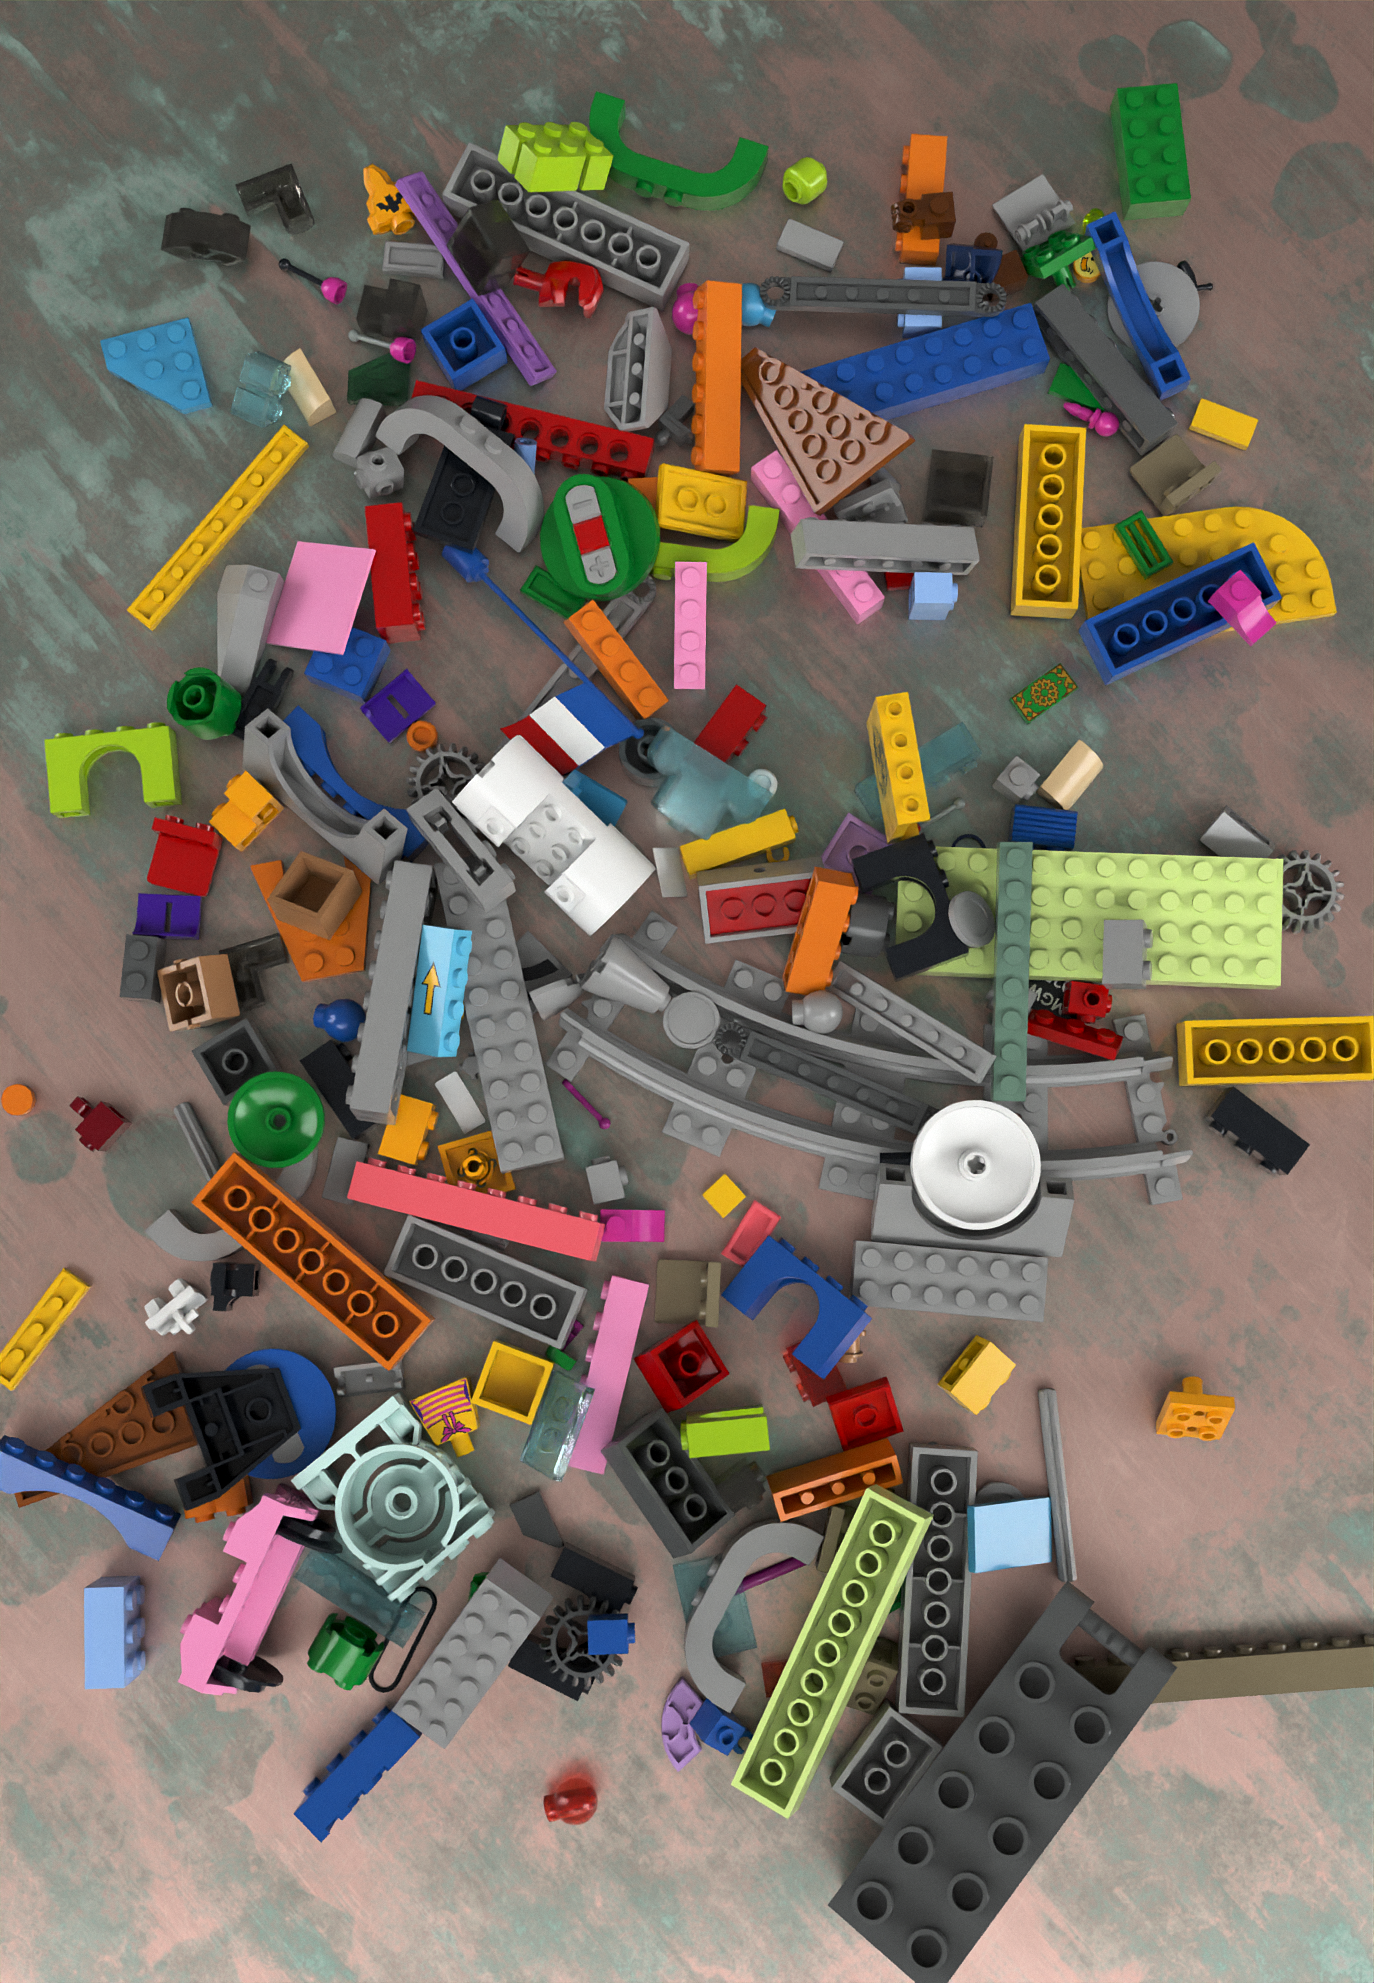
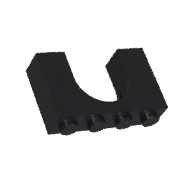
[851,833,969,982]
[508,1542,638,1701]

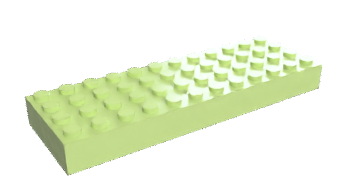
[895,846,1284,990]

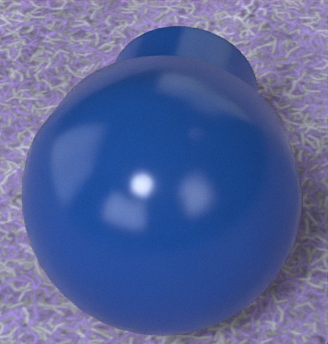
[313,999,366,1042]

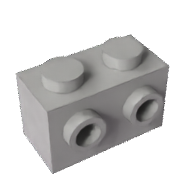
[1102,920,1153,989]

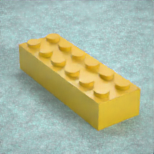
[1010,424,1086,619]
[1176,1016,1374,1086]

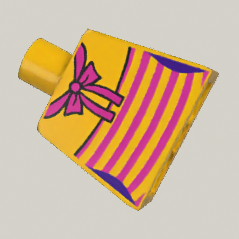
[409,1375,481,1458]

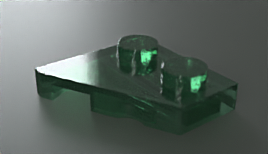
[347,353,412,406]

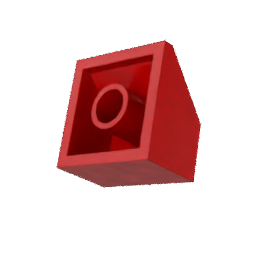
[633,1319,729,1413]

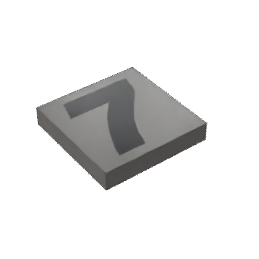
[516,931,573,1016]

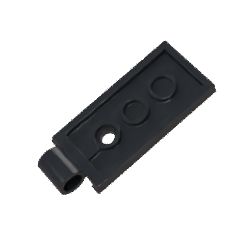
[413,395,515,554]

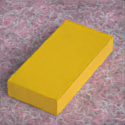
[1189,398,1258,451]

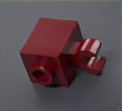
[69,1096,132,1152]

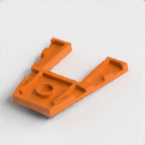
[250,855,373,983]

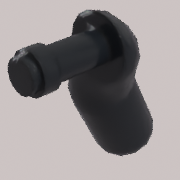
[1177,260,1213,291]

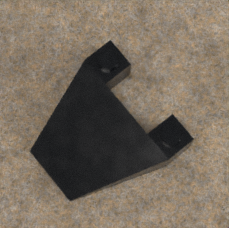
[140,1368,301,1511]

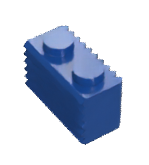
[1008,804,1078,851]

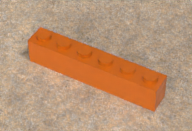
[691,280,742,477]

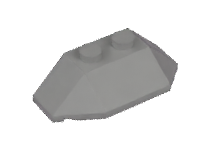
[604,307,672,432]

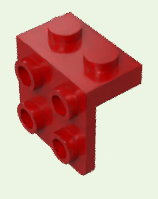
[147,815,223,897]

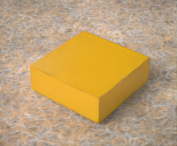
[702,1174,746,1218]

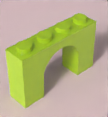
[44,722,183,819]
[680,1404,770,1458]

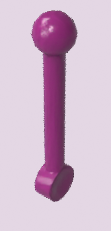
[561,1079,611,1130]

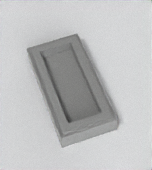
[776,218,844,272]
[382,241,445,279]
[322,1137,370,1206]

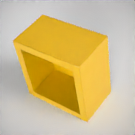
[471,1339,555,1425]

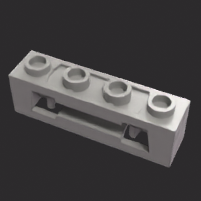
[406,787,516,914]

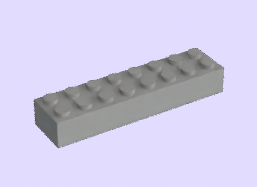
[442,142,689,311]
[346,860,438,1125]
[895,1443,978,1717]

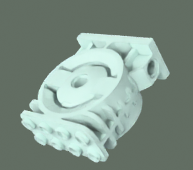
[291,1391,496,1603]

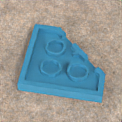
[100,317,213,414]

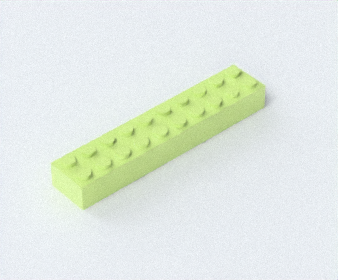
[731,1484,934,1819]

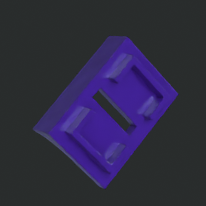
[360,669,436,744]
[132,893,202,940]

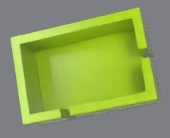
[497,122,613,192]

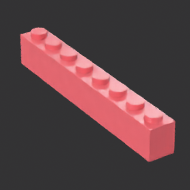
[347,1157,606,1262]

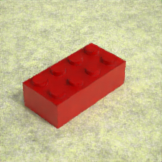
[365,502,426,644]

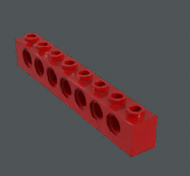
[411,380,655,482]

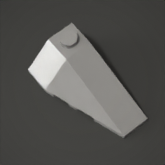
[217,565,285,697]

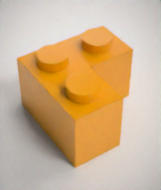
[209,771,284,852]

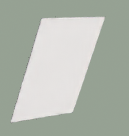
[652,848,688,897]

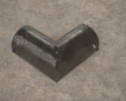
[235,163,314,235]
[218,933,290,1012]

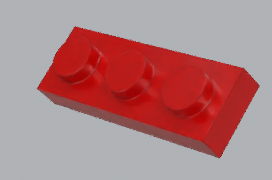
[1027,1009,1124,1061]

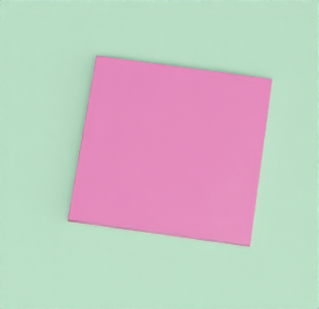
[266,541,376,655]

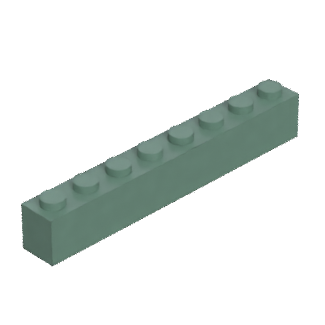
[990,842,1033,1102]

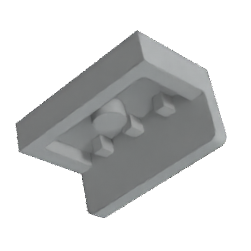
[833,478,908,523]

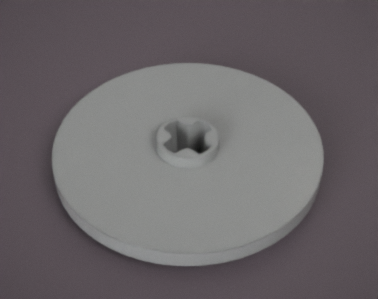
[1107,261,1200,351]

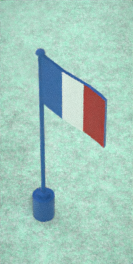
[442,546,644,776]

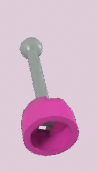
[348,329,416,364]

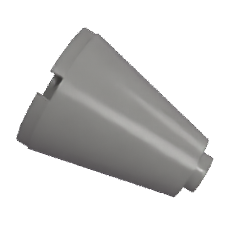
[580,934,672,1014]

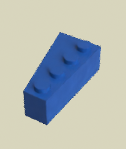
[294,1702,422,1843]

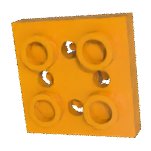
[438,1130,516,1194]
[1156,1376,1235,1441]

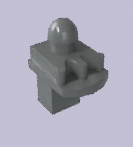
[654,394,695,447]

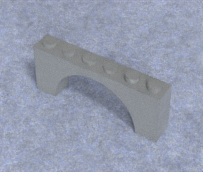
[242,709,408,885]
[871,1163,1074,1257]

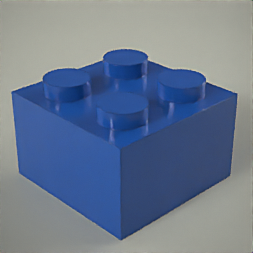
[420,298,508,391]
[304,627,391,704]

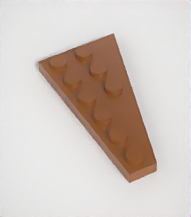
[14,1351,197,1508]

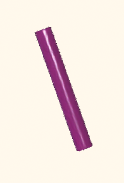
[734,1557,806,1596]

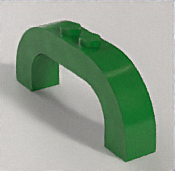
[589,91,769,211]

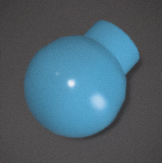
[742,283,777,328]

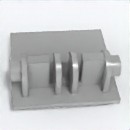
[992,174,1075,252]

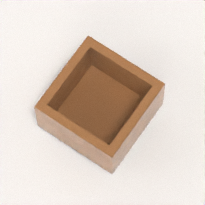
[267,851,363,940]

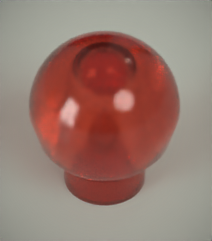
[543,1778,598,1825]

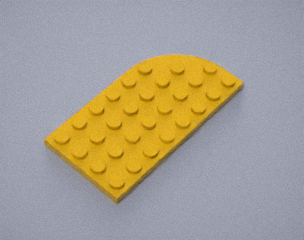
[1079,506,1337,632]

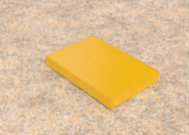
[655,463,747,542]

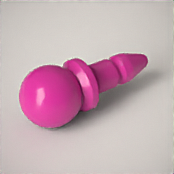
[1063,402,1119,437]

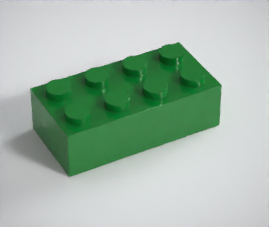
[1110,83,1191,221]

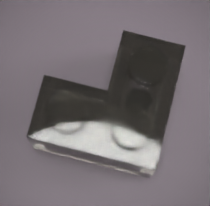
[356,278,428,344]

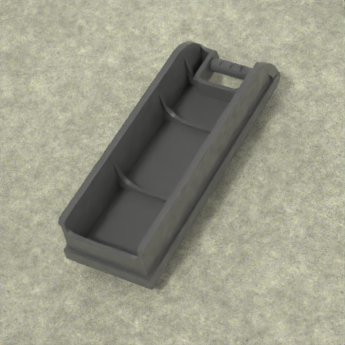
[828,1581,1177,1983]

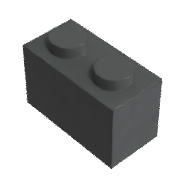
[119,934,167,1003]

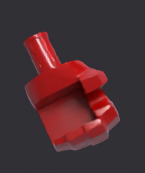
[513,260,604,318]

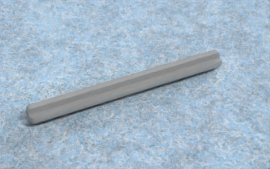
[1038,1388,1077,1582]

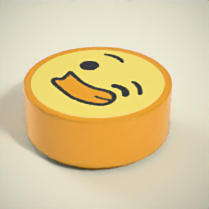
[1072,252,1101,283]

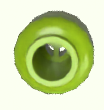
[782,157,827,205]

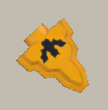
[363,163,416,235]

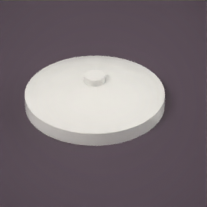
[910,1100,1041,1230]

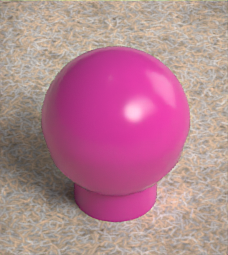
[672,283,699,335]

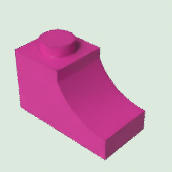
[1208,570,1277,647]
[600,1209,665,1242]

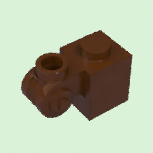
[890,191,956,240]
[974,232,1028,303]

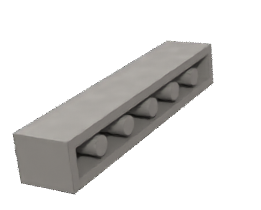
[791,517,980,575]

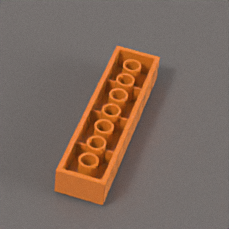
[191,1152,436,1371]

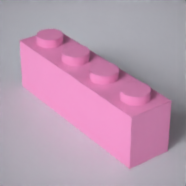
[674,562,707,689]

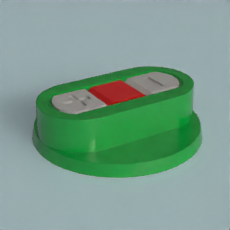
[540,474,660,601]

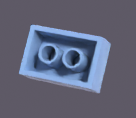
[84,1576,146,1689]

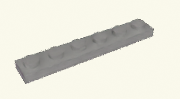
[825,961,997,1084]

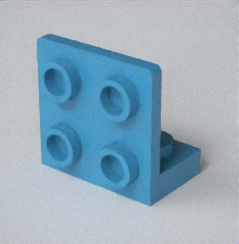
[562,769,628,827]

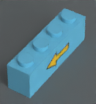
[407,925,472,1057]

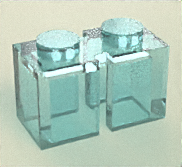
[230,351,291,428]

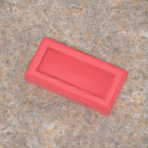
[721,1200,781,1267]

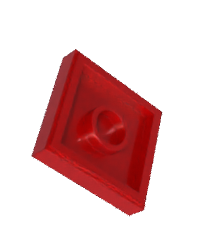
[826,1377,904,1452]

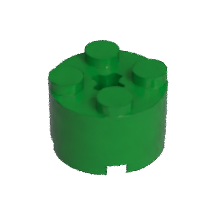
[167,667,241,740]
[307,1613,384,1691]

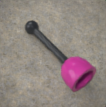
[279,258,347,305]

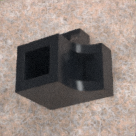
[210,1262,261,1312]

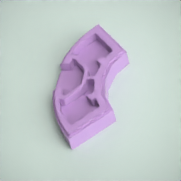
[661,1676,704,1772]

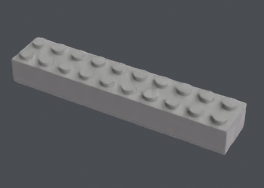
[434,851,564,1174]

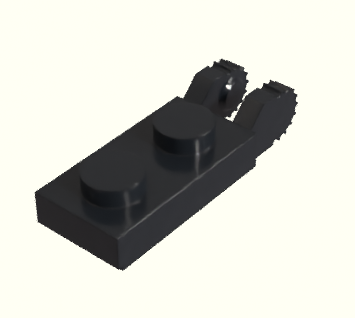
[231,658,294,741]

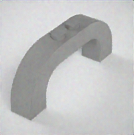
[375,395,544,553]
[145,1115,318,1261]
[684,1518,824,1713]

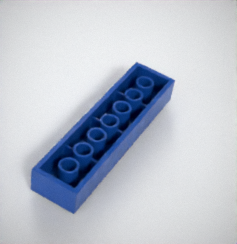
[801,303,1050,421]

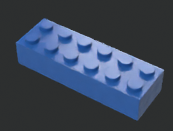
[1078,542,1282,686]

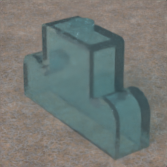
[647,724,773,840]

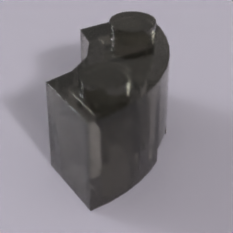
[161,208,251,267]

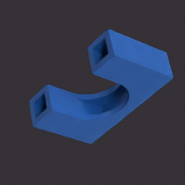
[721,1235,872,1379]

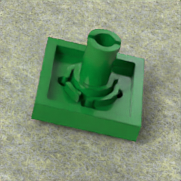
[1020,230,1096,291]

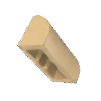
[279,348,336,427]
[1036,739,1103,810]

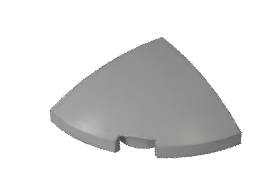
[529,973,585,1021]

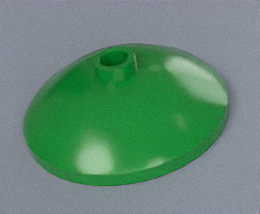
[227,1071,325,1168]

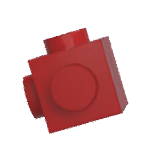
[1061,981,1112,1024]

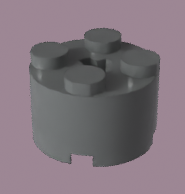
[619,718,681,787]
[839,892,894,959]

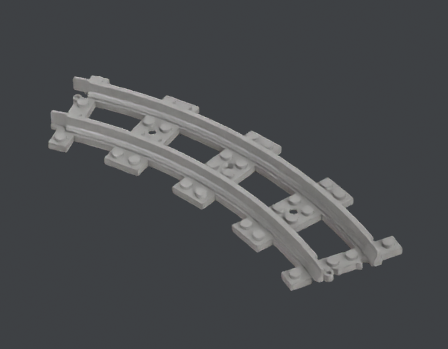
[545,911,1193,1205]

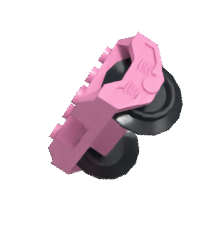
[178,1483,343,1695]

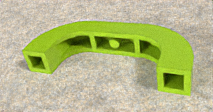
[649,505,780,582]

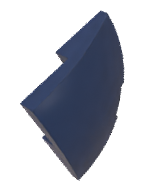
[942,243,1003,283]

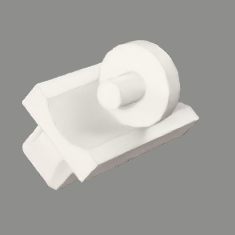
[144,1278,208,1336]

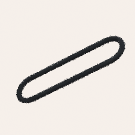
[368,1587,437,1693]

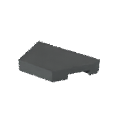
[510,1490,564,1548]

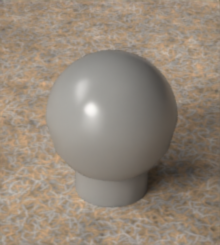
[792,990,843,1034]

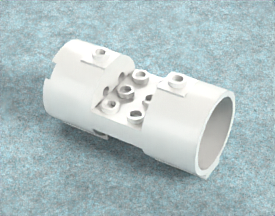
[452,735,656,936]

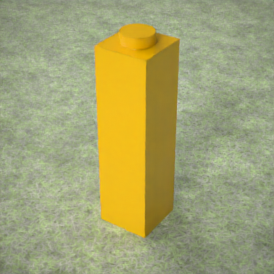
[679,809,799,880]

